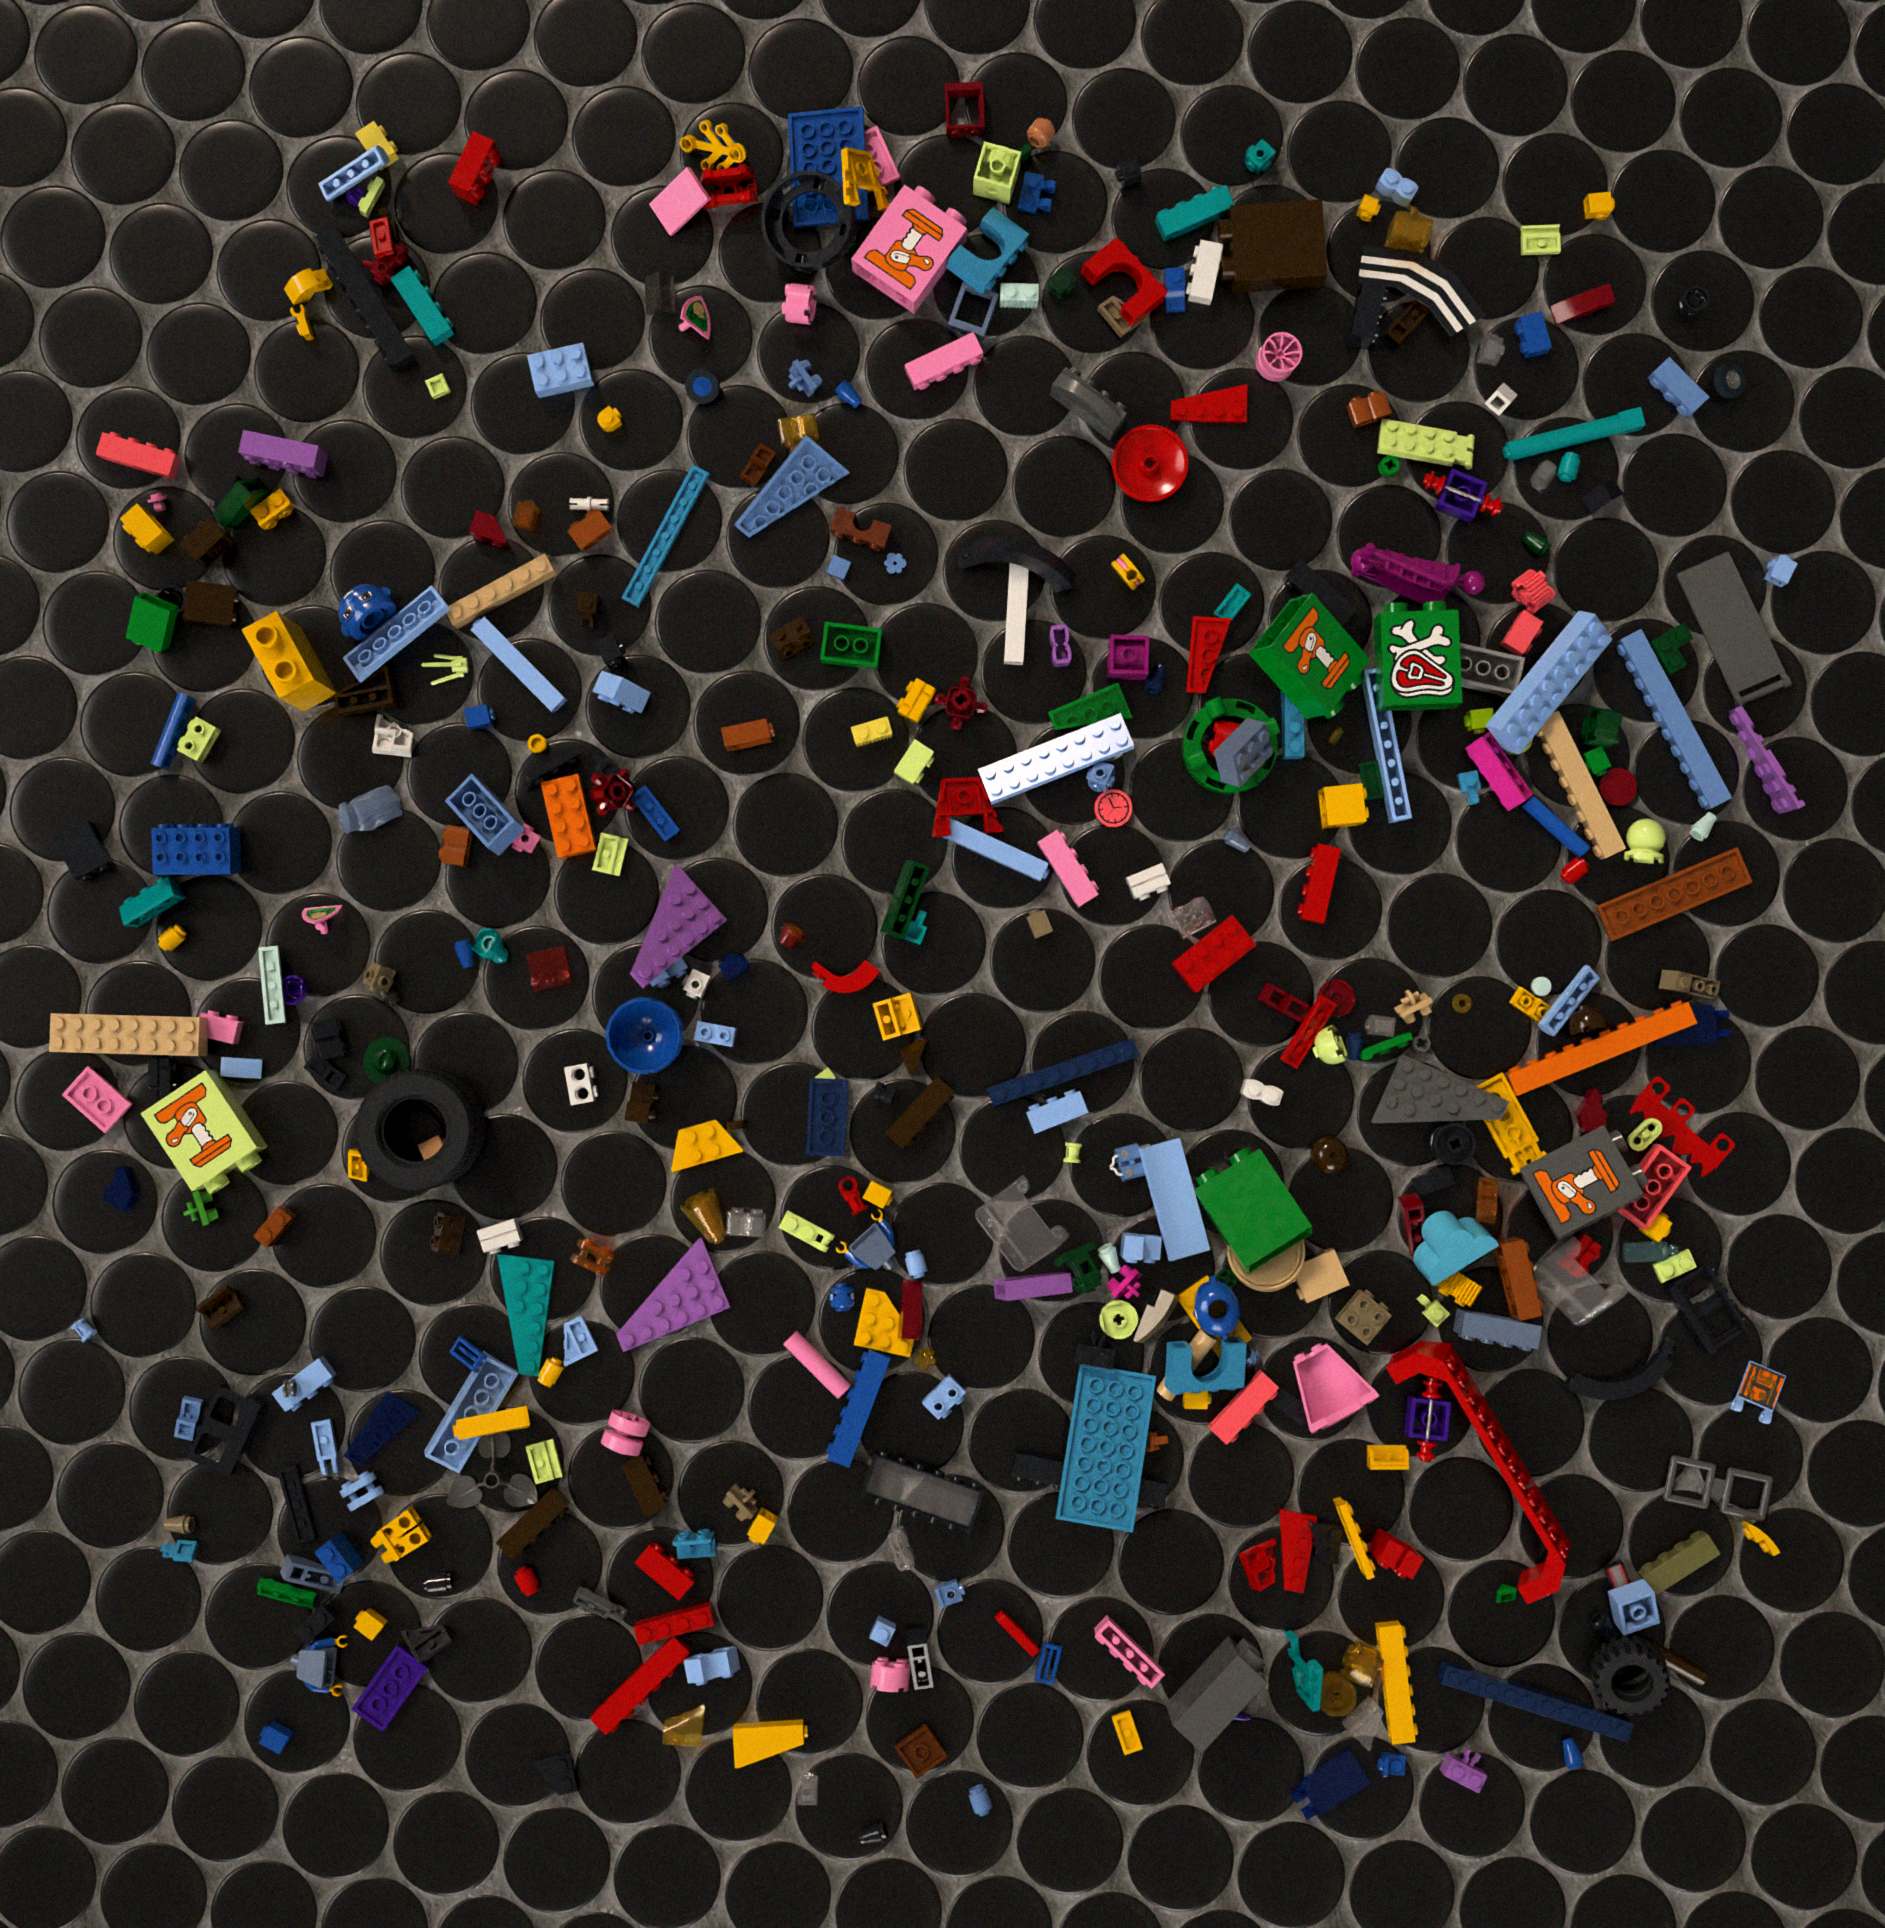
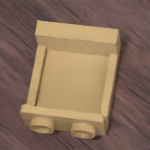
[1293,1248,1349,1303]

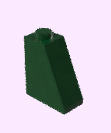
[213,478,272,528]

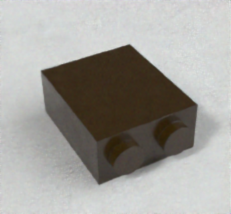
[183,580,238,627]

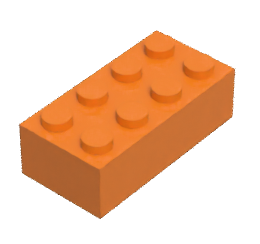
[540,774,597,859]

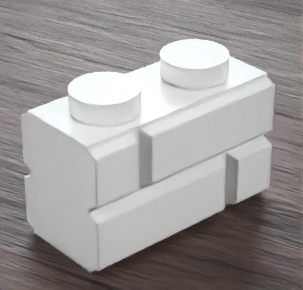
[1125,863,1171,901]
[477,1218,523,1255]

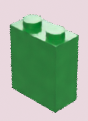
[126,592,179,653]

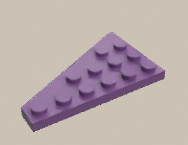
[630,865,727,988]
[616,1238,731,1352]

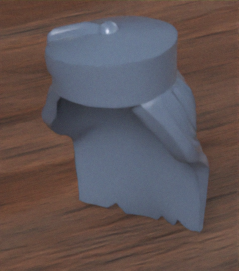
[339,785,403,834]

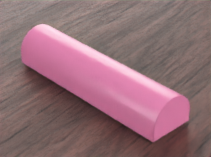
[783,1330,851,1399]

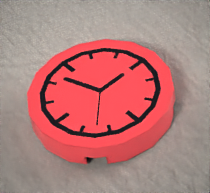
[1094,789,1132,828]

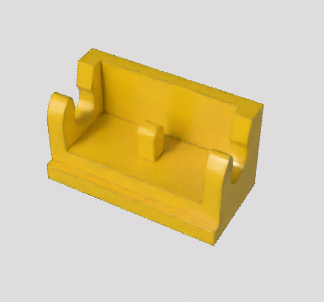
[1367,1445,1409,1470]

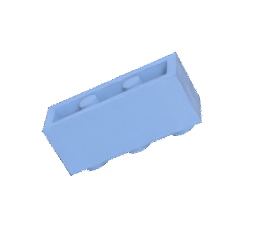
[1026,1089,1089,1134]
[272,1356,337,1412]

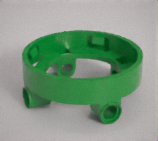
[1182,696,1280,794]

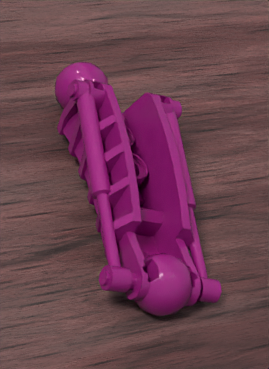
[1350,543,1486,604]

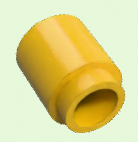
[158,923,187,952]
[538,1357,564,1387]

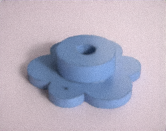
[884,553,906,574]

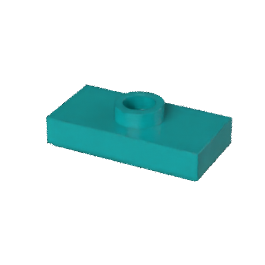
[1213,583,1252,621]

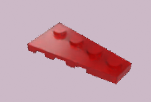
[1170,384,1247,424]
[1186,616,1232,694]
[1279,1508,1318,1594]

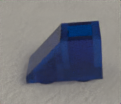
[102,1165,138,1211]

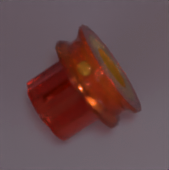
[778,921,805,949]

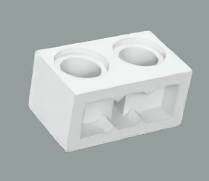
[564,1063,598,1105]

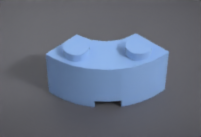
[684,1646,740,1686]

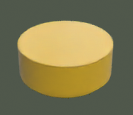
[528,734,548,754]

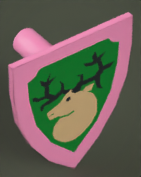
[679,296,711,340]
[302,905,343,934]

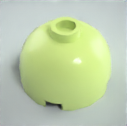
[1313,1025,1348,1064]

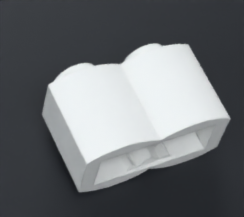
[1240,1079,1283,1106]

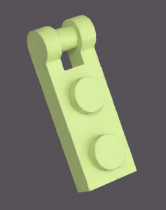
[778,1210,835,1253]

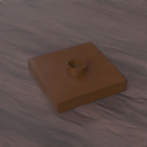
[894,1723,948,1779]

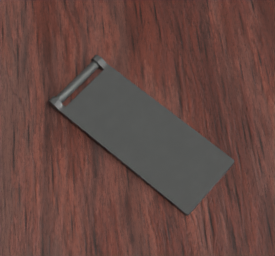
[1676,552,1792,707]

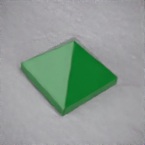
[1496,1584,1517,1603]

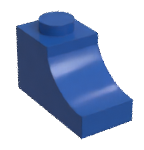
[1163,267,1185,313]

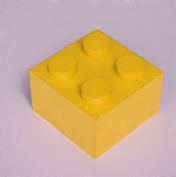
[120,504,174,555]

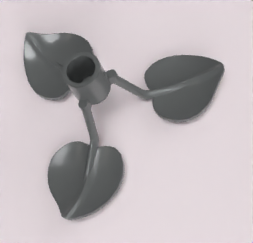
[447,1432,538,1508]

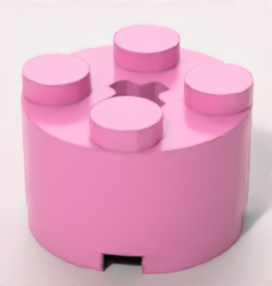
[782,283,817,325]
[870,1657,911,1692]

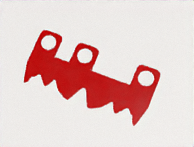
[1629,1076,1735,1177]

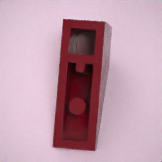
[1398,1192,1425,1256]
[898,1280,922,1340]

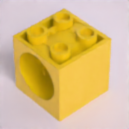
[1318,783,1369,829]

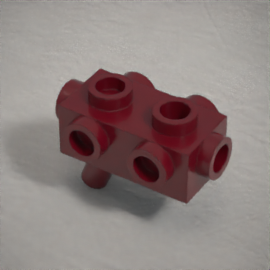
[362,241,409,286]

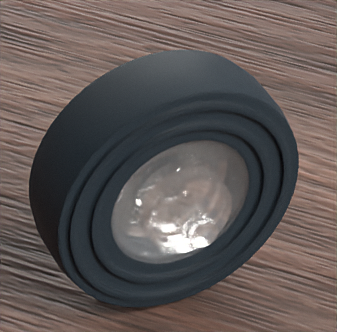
[1714,363,1746,399]

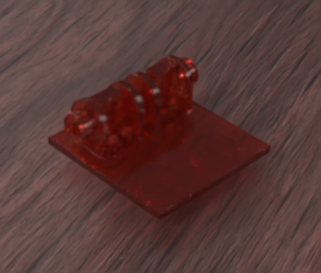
[526,946,572,992]

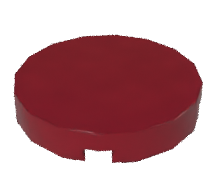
[1598,768,1637,806]
[1317,979,1356,1017]

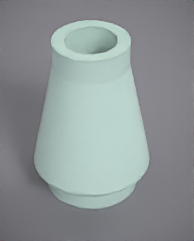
[1690,812,1717,841]
[1098,1243,1121,1274]

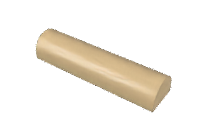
[1156,1327,1217,1401]

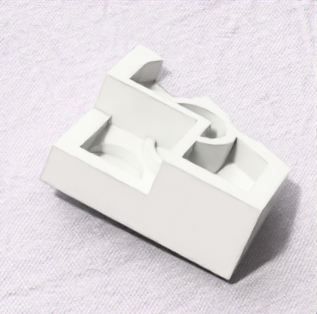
[372,714,413,757]

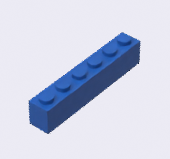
[826,1348,891,1468]

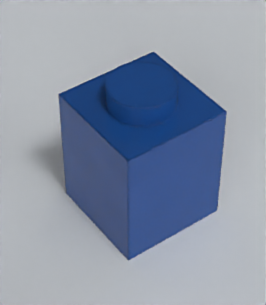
[464,704,495,730]
[259,1721,293,1754]

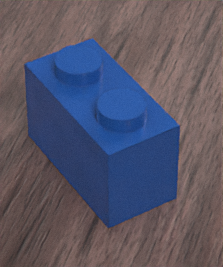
[1514,311,1552,359]

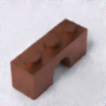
[830,507,892,552]

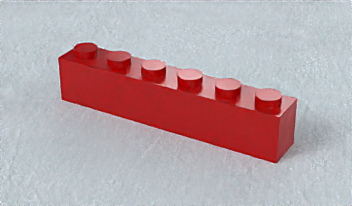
[589,1635,692,1735]

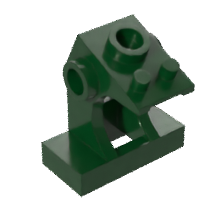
[1054,1242,1102,1293]

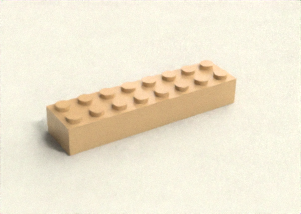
[49,1013,208,1056]

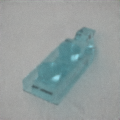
[1623,1241,1679,1262]

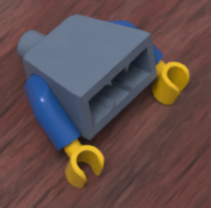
[836,1209,895,1270]
[290,1634,348,1696]

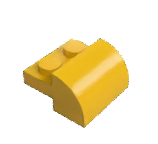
[873,992,923,1041]

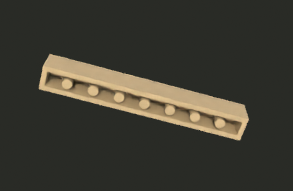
[1536,710,1626,860]

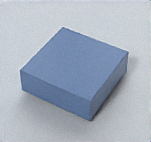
[826,555,851,581]

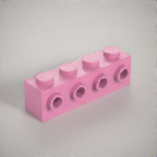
[905,332,983,390]
[1037,830,1099,908]
[1094,1615,1165,1689]

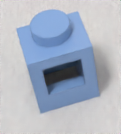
[935,1579,965,1609]

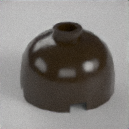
[1568,1005,1609,1038]
[1310,1136,1349,1174]

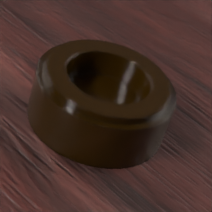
[726,1119,746,1130]

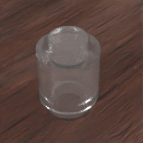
[1530,460,1557,490]

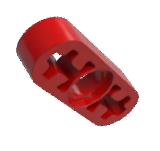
[994,1610,1041,1657]

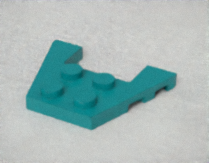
[1284,1630,1323,1712]

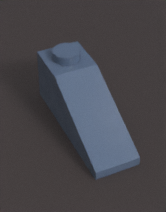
[280,1554,345,1593]

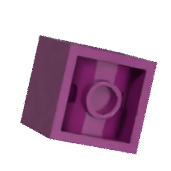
[1107,635,1149,680]

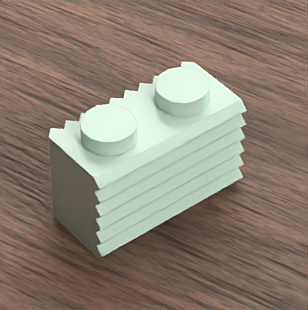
[1000,283,1039,309]

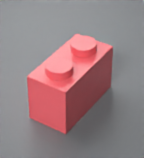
[1500,610,1543,656]

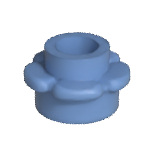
[1245,1349,1260,1367]

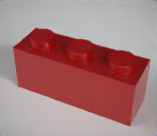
[635,1541,696,1601]

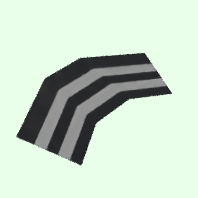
[1358,245,1486,336]

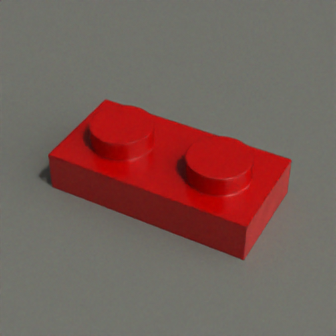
[369,217,395,258]

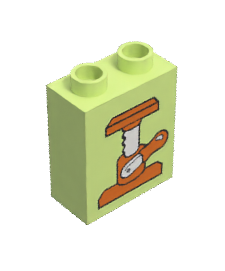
[140,1070,267,1194]

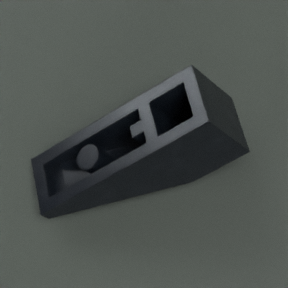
[906,1627,934,1690]

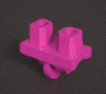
[1106,1264,1141,1300]

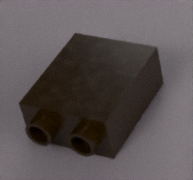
[1217,200,1327,293]

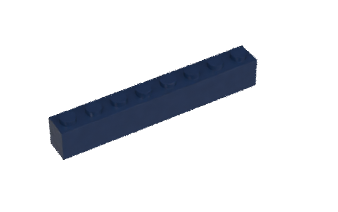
[987,1038,1139,1106]

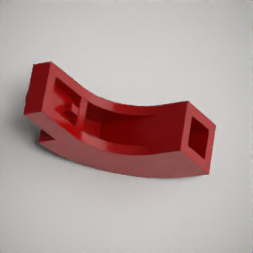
[811,960,880,993]

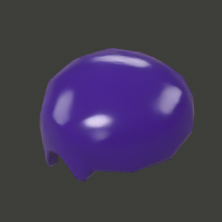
[282,975,308,1005]

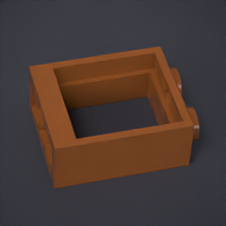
[721,718,775,752]

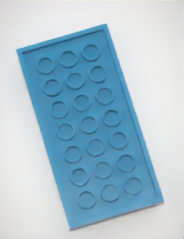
[1055,1364,1156,1533]

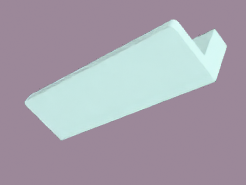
[258,946,286,1025]

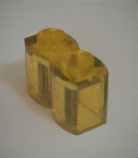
[777,413,819,448]

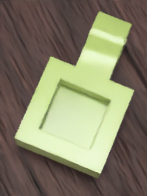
[1417,1294,1450,1328]

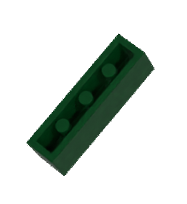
[880,860,930,939]

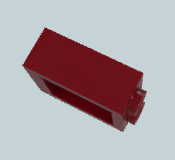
[945,82,985,137]

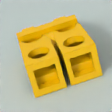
[370,1506,433,1564]

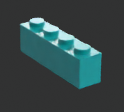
[1155,185,1235,242]
[390,266,454,347]

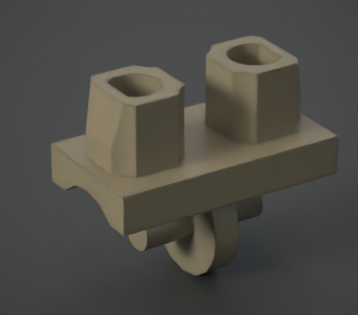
[723,1483,760,1521]

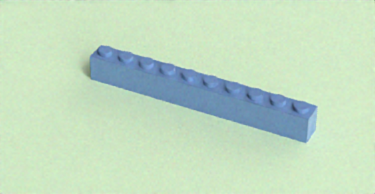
[1616,629,1732,810]

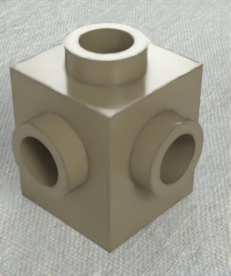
[363,961,396,993]

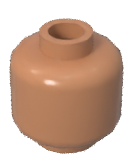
[1027,118,1055,148]

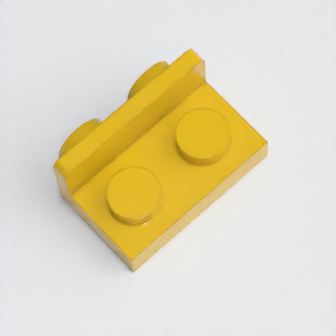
[250,488,295,530]

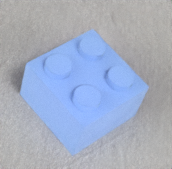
[1608,1579,1660,1635]

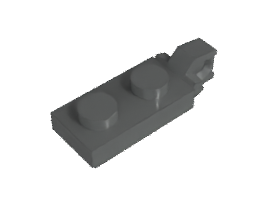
[573,1586,627,1623]

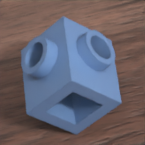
[1086,761,1115,793]

